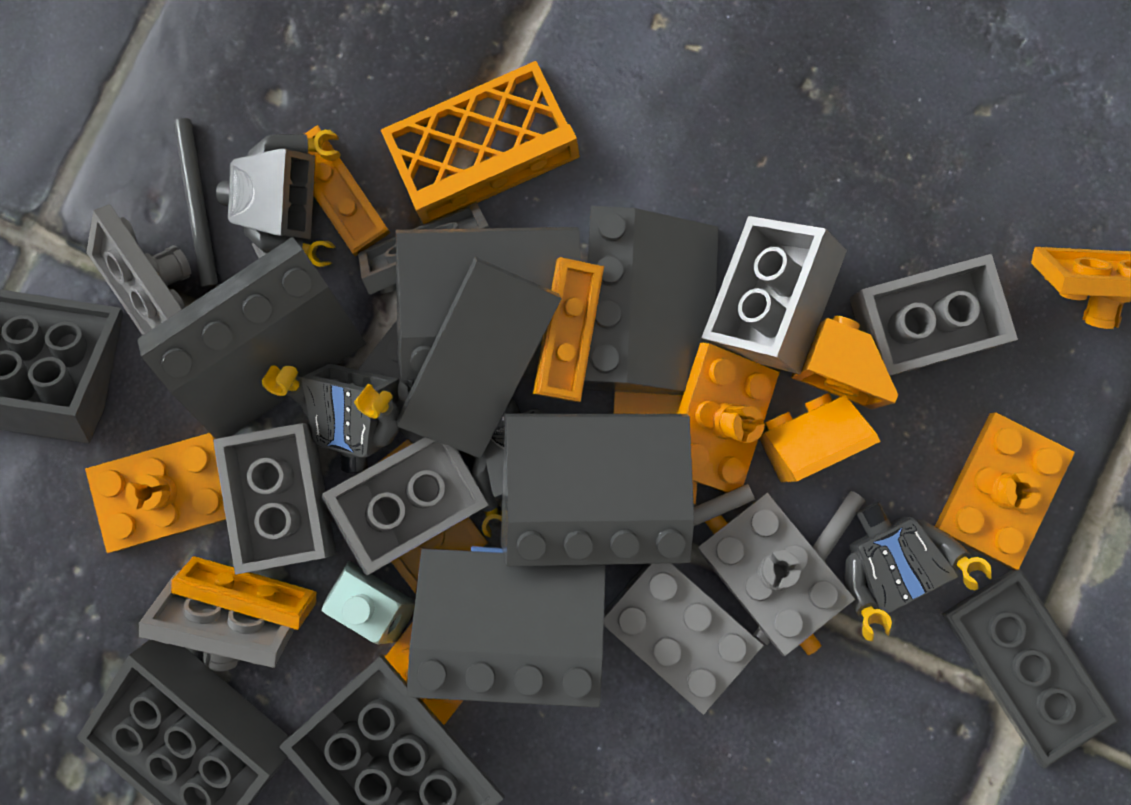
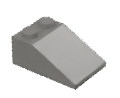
[321,437,488,576]

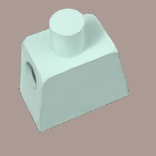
[322,561,415,645]

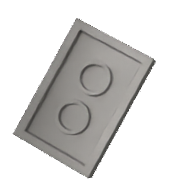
[86,204,191,335]
[697,493,855,656]
[139,570,295,671]

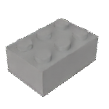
[701,216,847,374]
[849,254,1018,376]
[213,423,336,575]
[604,563,764,715]

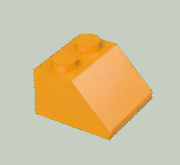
[791,316,898,409]
[759,393,881,482]

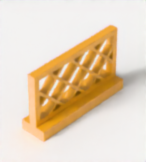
[381,61,580,225]

